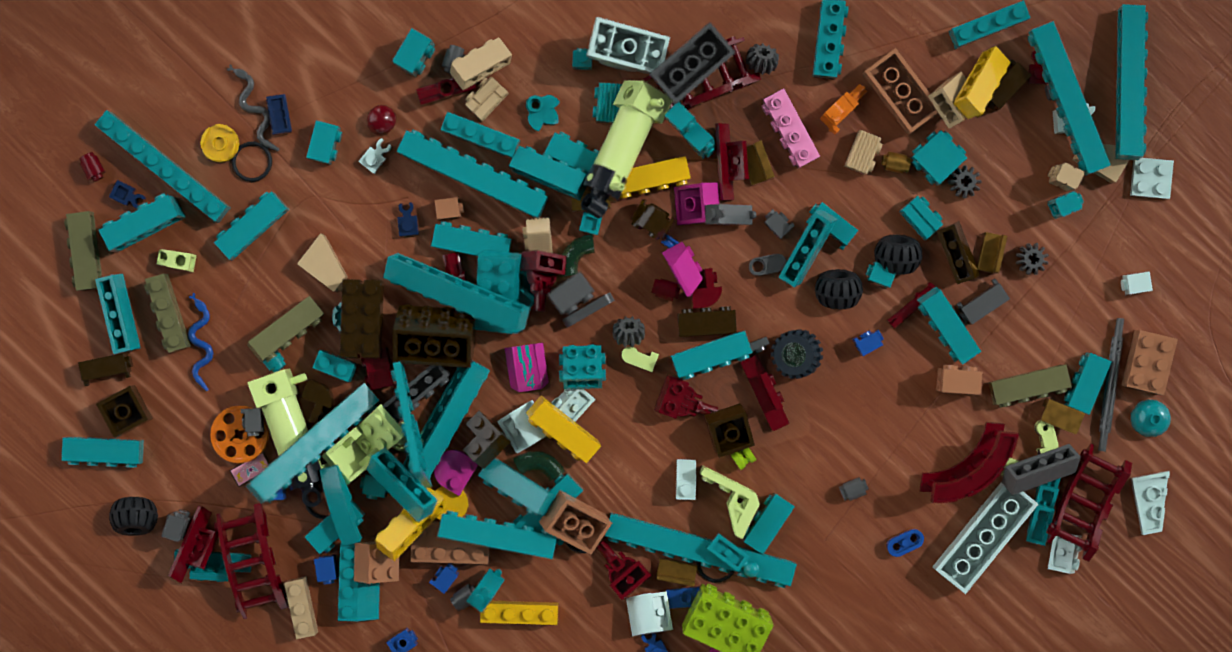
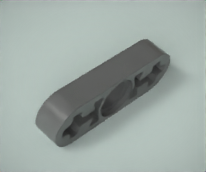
[562,292,615,328]

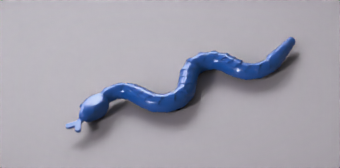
[188,293,214,391]

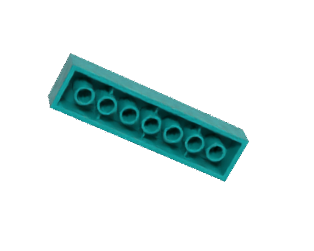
[397,129,548,219]

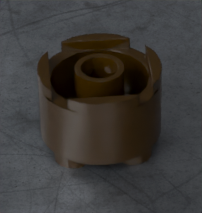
[631,199,676,240]

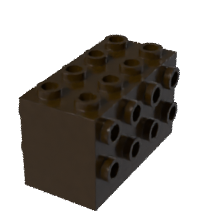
[393,304,476,368]

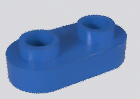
[887,529,924,557]

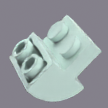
[497,400,546,454]
[626,591,673,637]

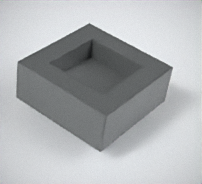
[749,336,770,353]

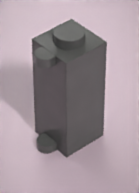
[705,204,756,225]
[956,278,1010,325]

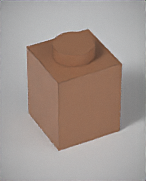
[435,197,464,220]

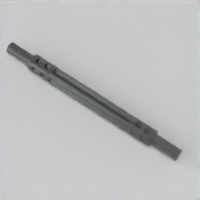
[1098,318,1124,452]

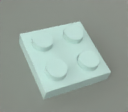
[1130,158,1174,199]

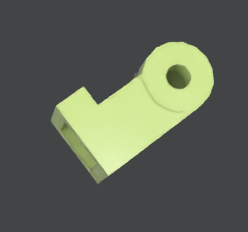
[156,249,197,272]
[622,346,659,372]
[1034,420,1059,455]

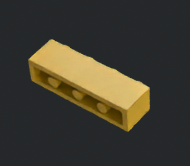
[953,46,1010,119]
[620,156,691,199]
[526,395,601,463]
[375,487,446,562]
[480,601,558,625]

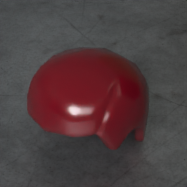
[367,105,396,136]

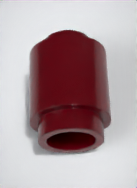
[79,152,105,182]
[651,278,681,302]

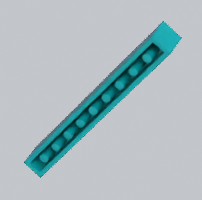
[605,512,797,588]

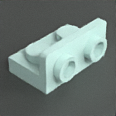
[552,389,595,422]
[1048,535,1081,574]

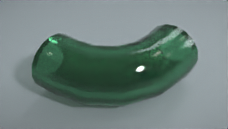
[559,234,595,277]
[513,451,565,481]

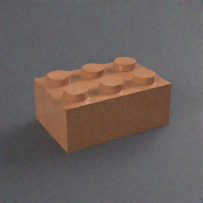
[1121,330,1178,395]
[539,490,612,554]

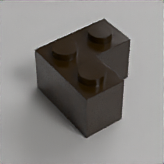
[463,410,511,469]

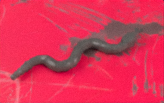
[227,64,280,151]

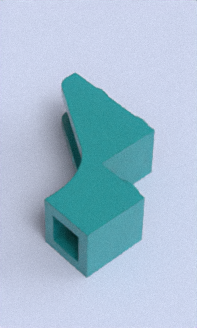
[665,102,716,159]

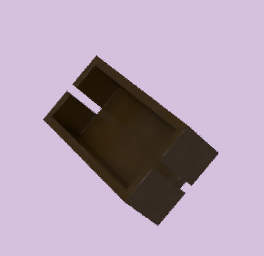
[340,279,384,359]

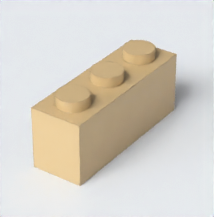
[450,37,512,90]
[284,576,318,639]

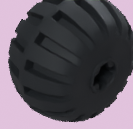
[874,234,922,275]
[815,269,863,310]
[109,497,158,536]

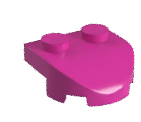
[434,450,478,496]

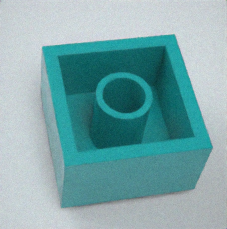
[392,28,436,78]

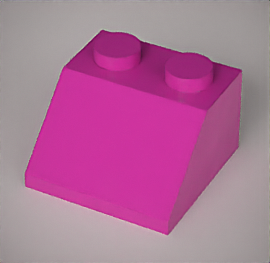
[674,183,719,225]
[662,242,703,297]

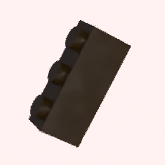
[937,221,980,284]
[677,306,737,337]

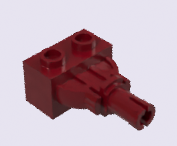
[521,250,566,312]
[654,374,718,419]
[596,540,652,601]

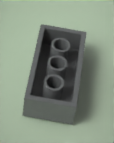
[649,22,736,104]
[548,271,595,315]

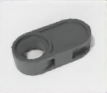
[749,254,786,276]

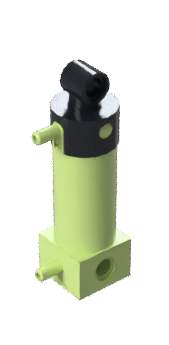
[581,80,672,219]
[247,369,330,507]

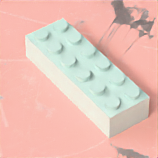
[932,482,1038,594]

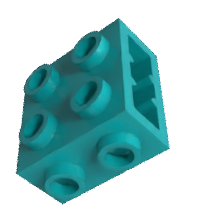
[911,130,967,185]
[559,344,606,389]

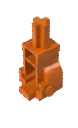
[820,84,867,135]

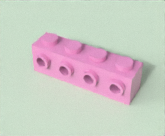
[761,89,820,168]

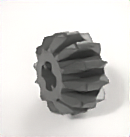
[746,43,779,75]
[948,165,982,198]
[1016,243,1049,275]
[613,316,645,348]

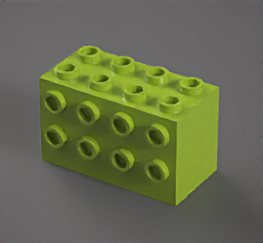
[682,584,774,652]

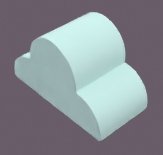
[587,17,670,74]

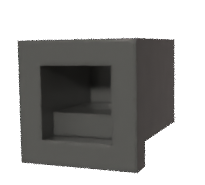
[764,209,795,239]
[241,408,264,437]

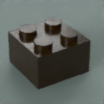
[96,385,153,438]
[704,403,755,458]

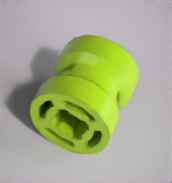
[730,448,757,470]

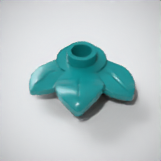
[526,95,560,131]

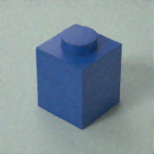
[314,554,339,585]

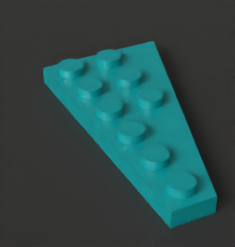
[391,362,432,488]

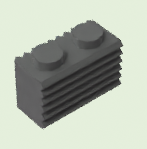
[161,509,193,542]

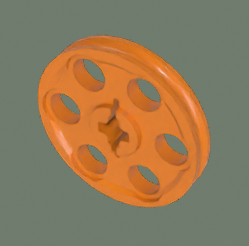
[210,406,269,463]

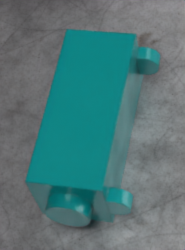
[806,202,859,250]
[466,568,505,613]

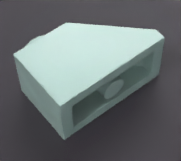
[676,459,696,500]

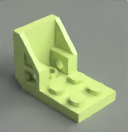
[322,405,403,485]
[699,465,760,539]

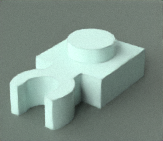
[358,138,392,174]

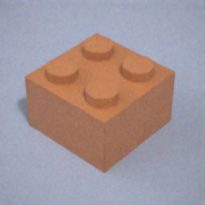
[936,365,983,395]
[354,541,399,584]

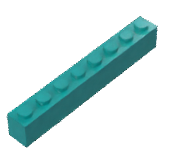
[1115,4,1148,160]
[1028,21,1111,175]
[95,110,231,222]
[383,253,530,334]
[403,360,490,482]
[246,383,379,503]

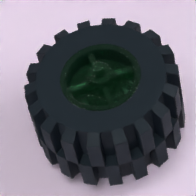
[771,329,823,379]

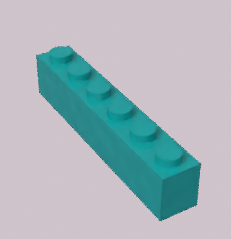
[437,511,557,559]

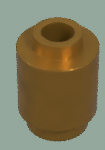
[881,151,911,174]

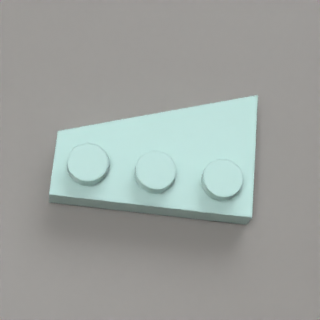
[1130,471,1170,535]

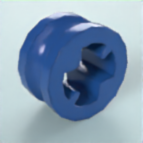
[661,234,679,248]

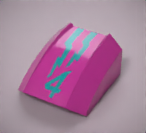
[505,343,549,392]

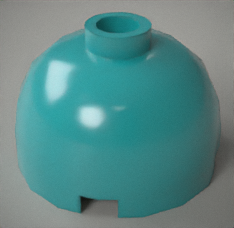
[1130,399,1171,437]

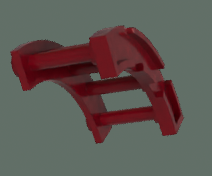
[643,36,761,120]
[919,422,1019,503]
[1046,443,1132,562]
[214,503,288,619]

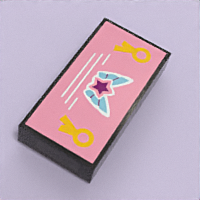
[229,451,271,487]

